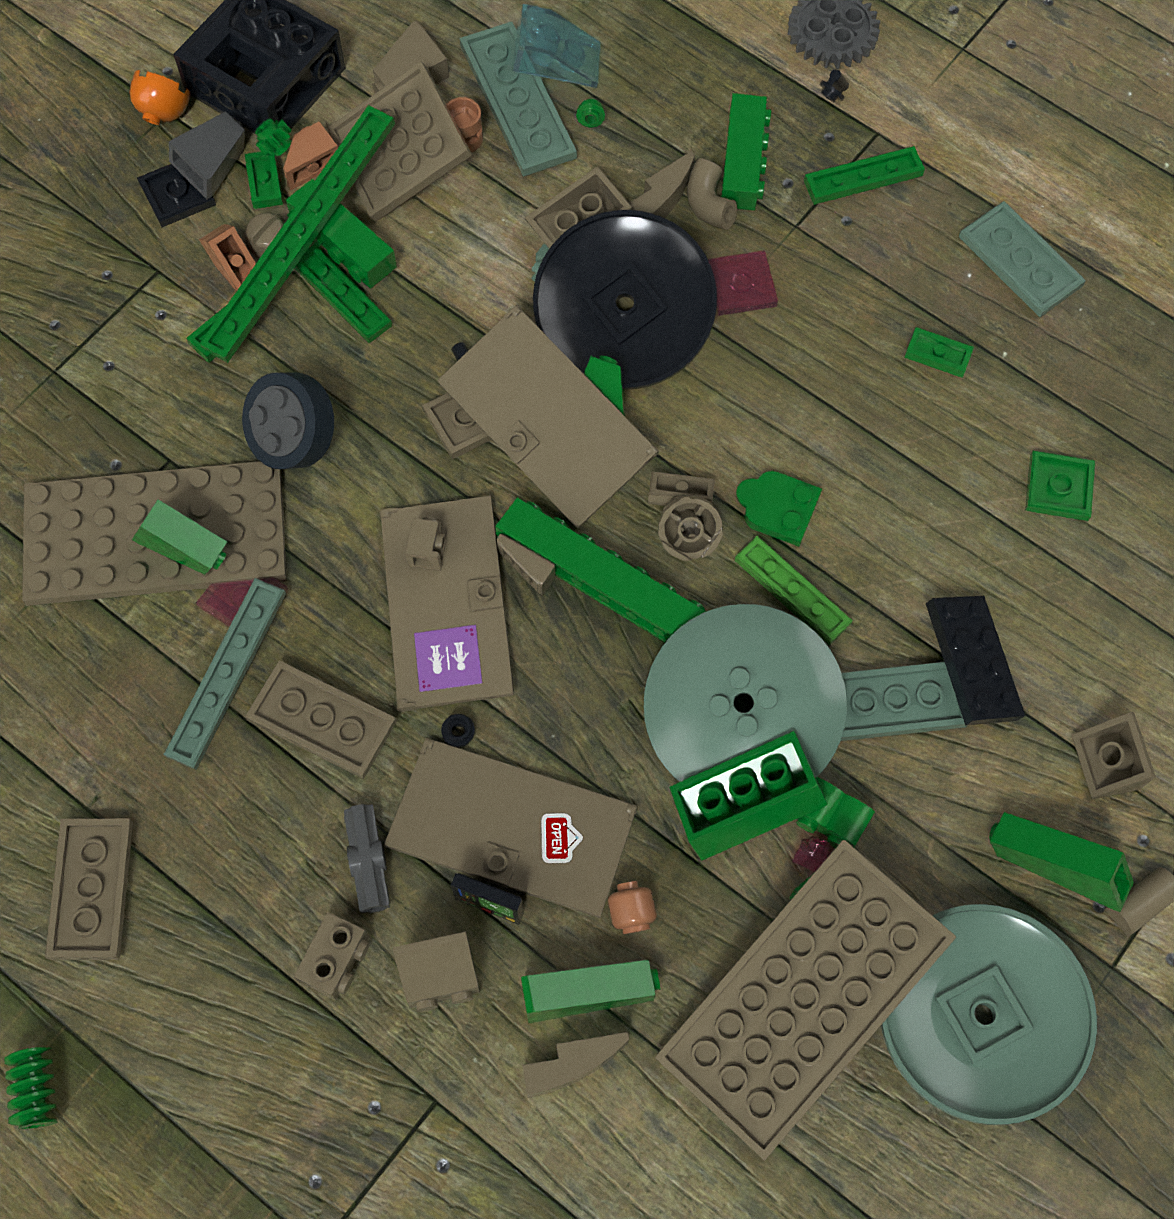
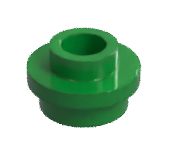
[576,99,605,128]

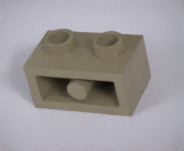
[294,912,370,1000]

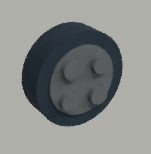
[242,373,334,469]

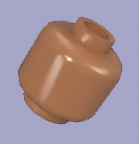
[608,881,657,935]

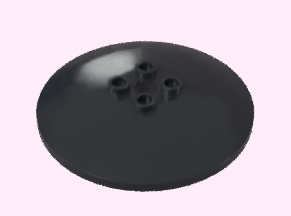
[533,210,717,390]

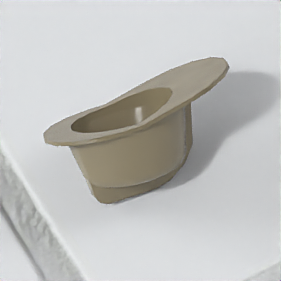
[242,207,289,263]

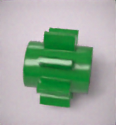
[255,118,292,156]

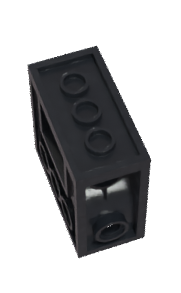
[173,0,346,133]

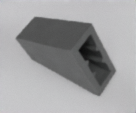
[169,111,245,199]

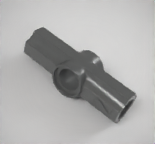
[344,804,390,913]

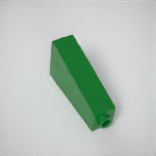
[989,812,1134,912]
[521,960,660,1024]

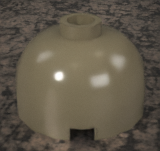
[658,495,723,561]

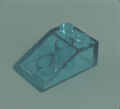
[513,4,600,88]

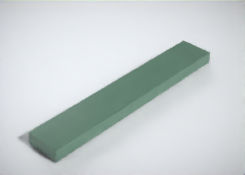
[164,578,286,770]

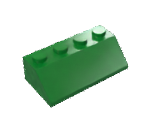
[669,731,828,861]

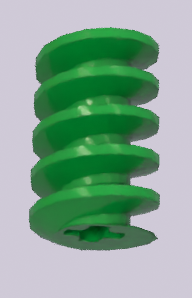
[4,1047,58,1129]

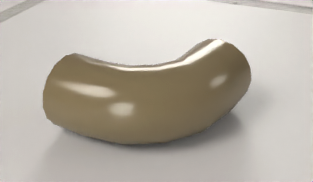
[687,158,737,230]

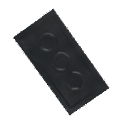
[925,595,1025,726]

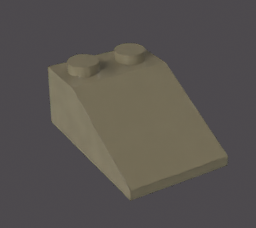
[525,166,633,249]
[393,931,480,1012]

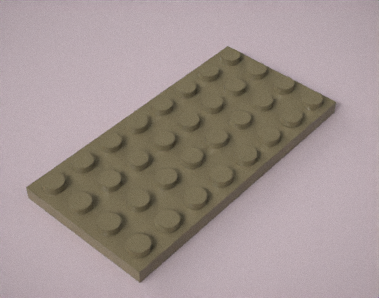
[23,461,287,606]
[655,840,956,1161]

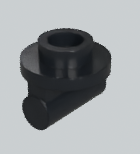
[819,70,849,103]

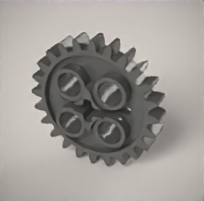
[788,0,880,69]

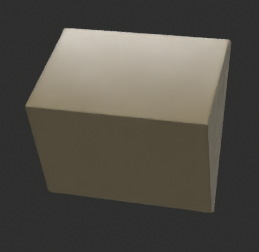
[1072,712,1156,799]

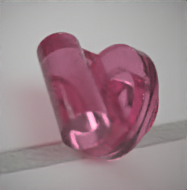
[792,837,832,872]

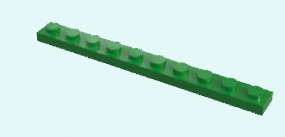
[200,105,395,363]

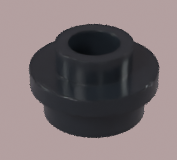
[441,714,475,747]

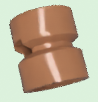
[446,97,483,152]

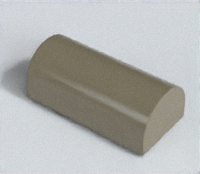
[648,471,715,506]
[1105,867,1174,937]

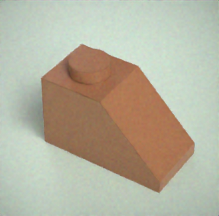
[283,122,338,190]
[199,224,256,291]

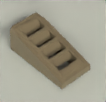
[497,534,555,596]

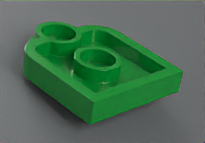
[736,471,822,547]

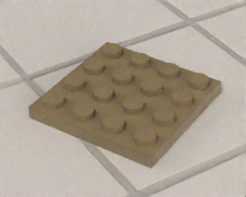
[327,61,472,221]

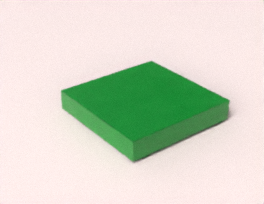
[1025,450,1095,521]

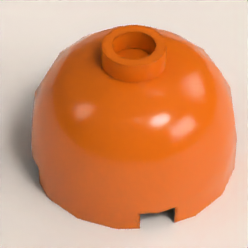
[129,70,191,125]

